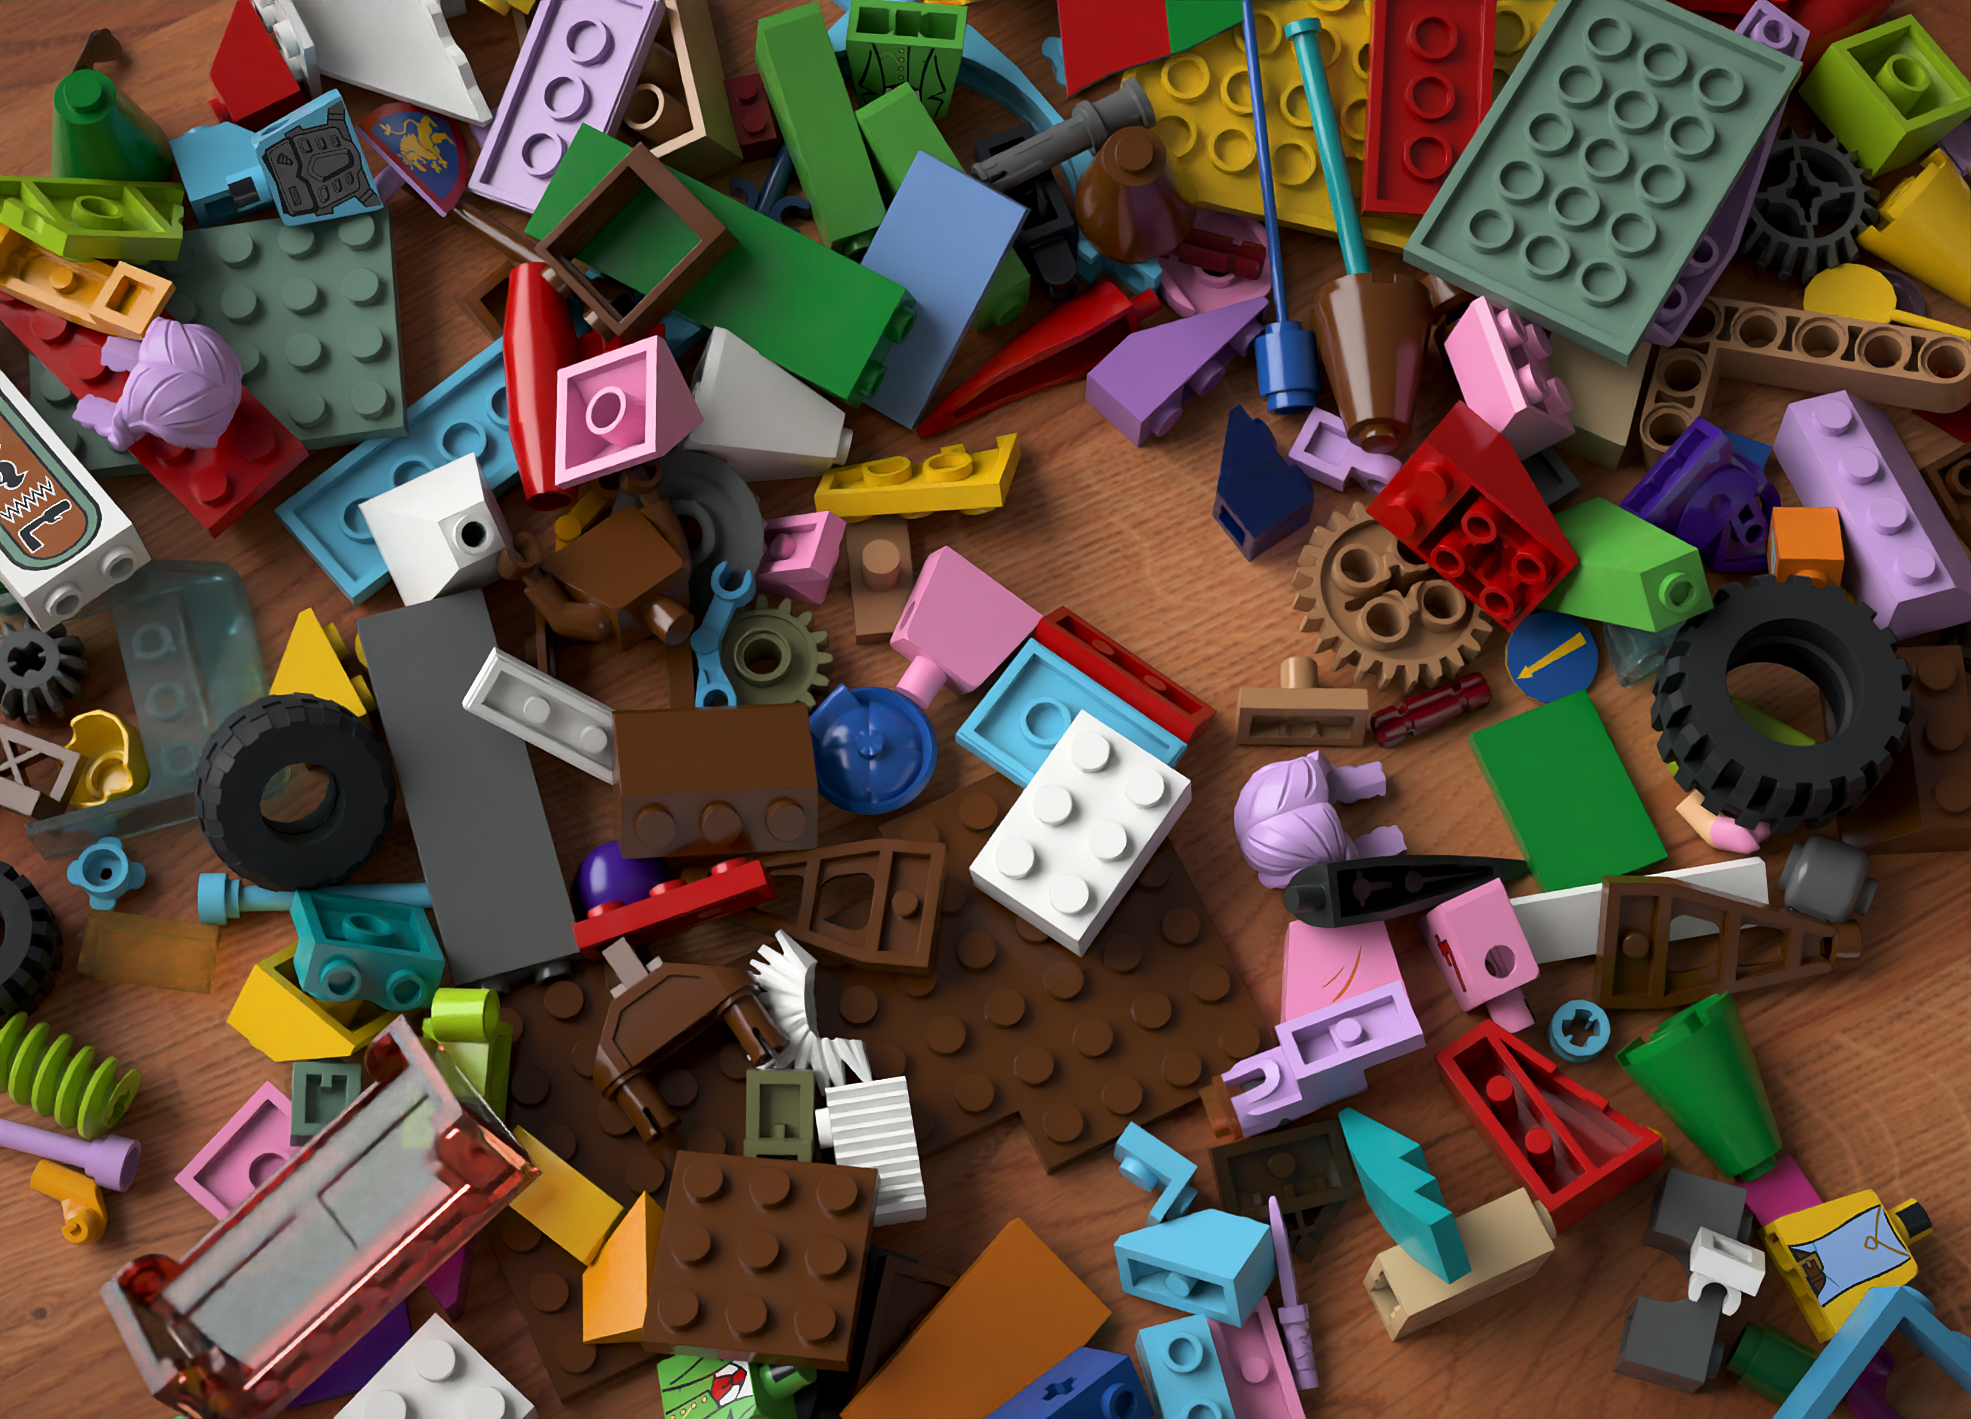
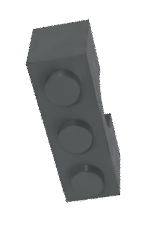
[1613,1168,1753,1395]

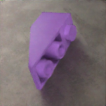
[1085,296,1270,447]

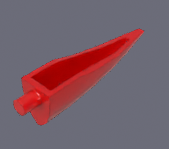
[916,279,1162,440]

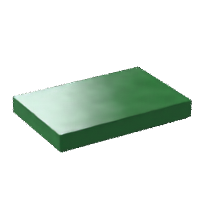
[1467,689,1669,893]

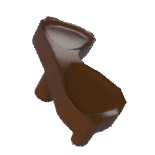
[69,28,123,74]

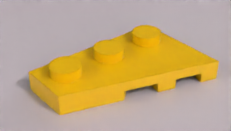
[814,433,1021,523]

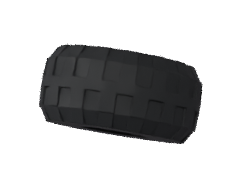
[193,692,397,892]

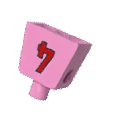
[1415,878,1540,1034]

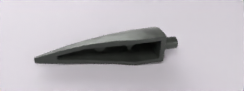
[1283,855,1528,928]

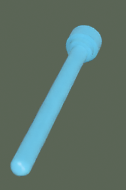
[198,873,432,925]

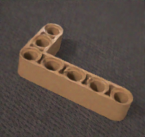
[1640,295,1971,471]

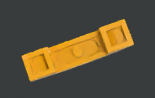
[0,223,176,340]

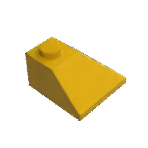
[226,941,425,1062]

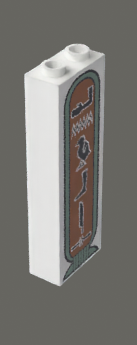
[0,370,151,633]

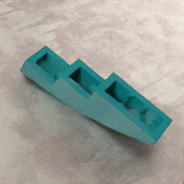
[1338,1107,1472,1285]

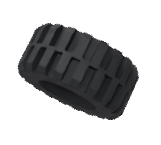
[1650,574,1916,834]

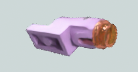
[1198,980,1426,1140]

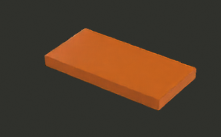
[839,1217,1112,1419]

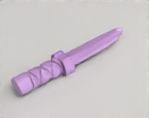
[1269,1196,1319,1390]

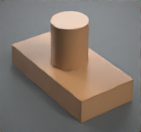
[845,514,914,644]
[1235,656,1369,746]

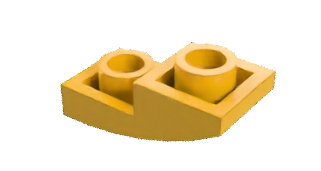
[477,1125,629,1266]

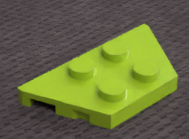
[0,175,185,265]

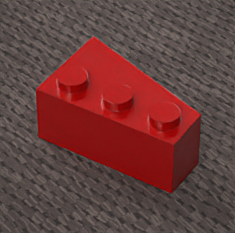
[1434,1019,1665,1236]

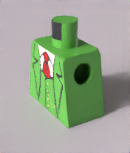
[846,0,968,119]
[657,1355,817,1419]

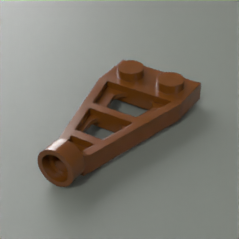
[681,838,950,976]
[1592,875,1862,1009]

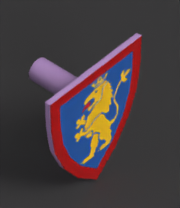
[354,102,468,217]

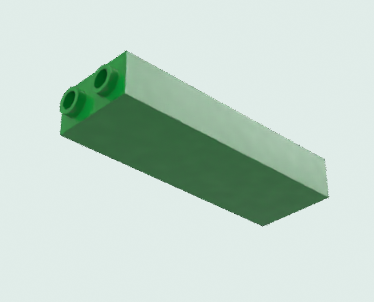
[524,122,917,410]

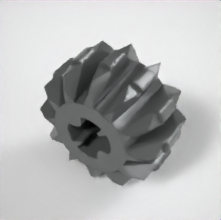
[0,615,91,727]

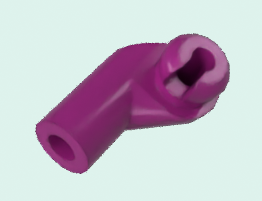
[1843,1345,1903,1419]

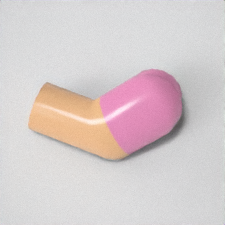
[1676,790,1771,855]

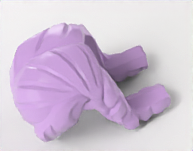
[72,317,243,451]
[1234,750,1407,889]

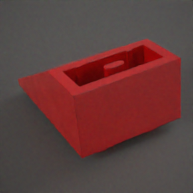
[1365,399,1579,633]

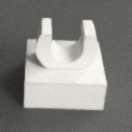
[1688,1227,1766,1316]

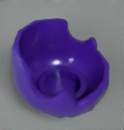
[570,840,673,921]

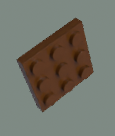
[640,1150,881,1372]

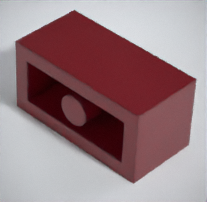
[723,73,778,163]

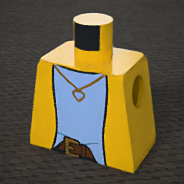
[1756,1189,1933,1344]

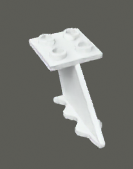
[252,0,493,127]

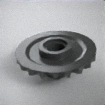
[612,450,768,615]

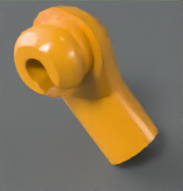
[30,1158,109,1246]

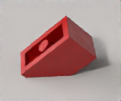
[207,0,305,133]

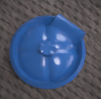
[809,683,938,815]

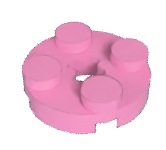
[1156,208,1273,318]

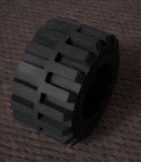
[0,860,63,1029]

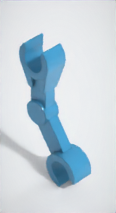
[691,561,757,707]

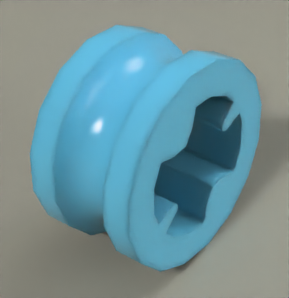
[1547,1000,1610,1065]

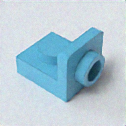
[1113,1121,1199,1227]

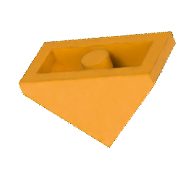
[583,1191,665,1344]

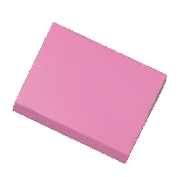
[555,335,705,489]

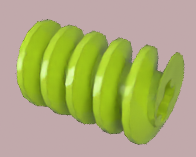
[0,1011,142,1141]

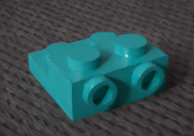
[290,889,446,1011]

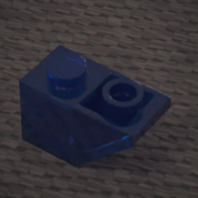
[1212,404,1315,562]

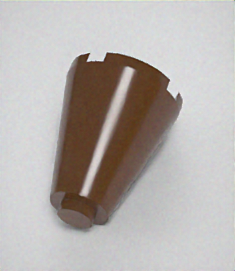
[1074,126,1198,265]
[1310,272,1434,454]

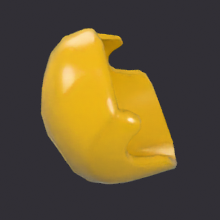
[56,709,151,816]

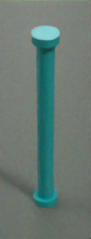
[1284,17,1372,276]

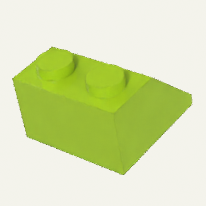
[1797,14,1971,178]

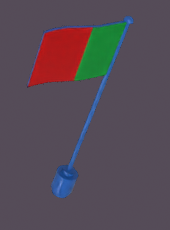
[1057,0,1322,415]

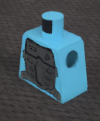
[225,89,384,226]

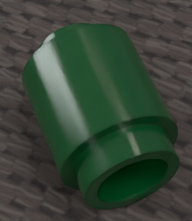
[1724,1321,1822,1407]

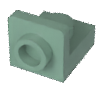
[290,1057,361,1148]

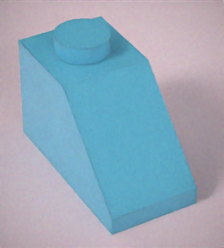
[169,122,276,229]
[1114,1208,1278,1328]

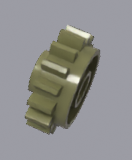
[693,595,834,716]

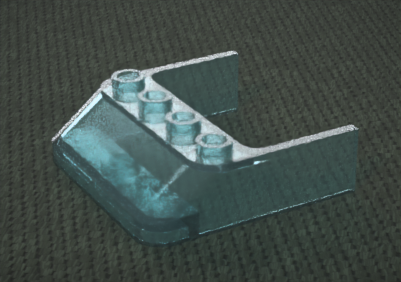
[0,559,291,860]

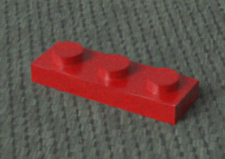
[1029,606,1217,744]
[572,858,778,962]

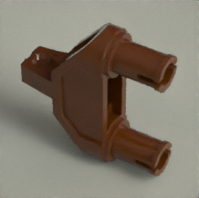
[593,937,790,1146]

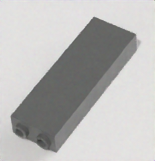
[355,587,584,998]

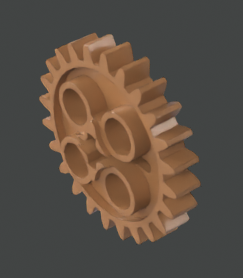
[1291,501,1493,694]

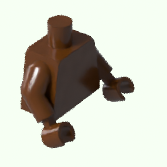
[496,458,695,652]

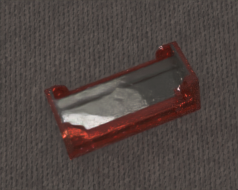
[99,1014,542,1419]

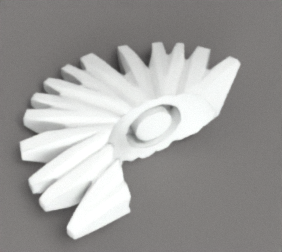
[741,929,873,1097]

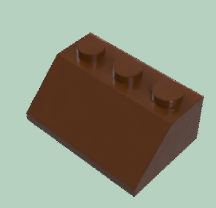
[1819,645,1971,855]
[611,702,818,859]

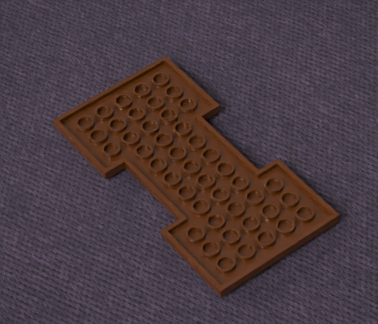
[401,772,1278,1404]

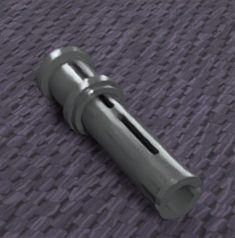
[970,76,1156,193]

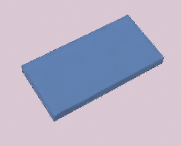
[860,150,1031,429]

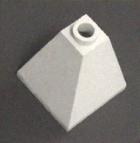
[676,326,853,482]
[358,452,525,606]

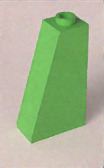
[754,1,886,260]
[855,82,1031,333]
[1536,496,1714,633]

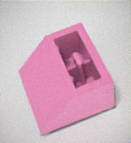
[1444,295,1576,461]

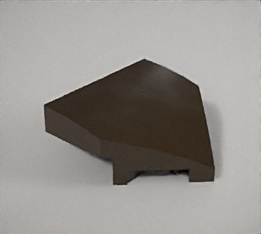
[1207,1117,1354,1264]

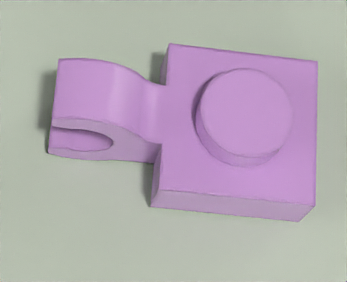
[1286,406,1402,497]

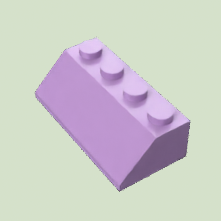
[1772,390,1971,640]

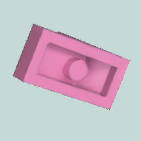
[755,511,847,604]

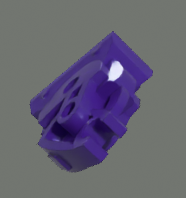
[1618,416,1781,573]

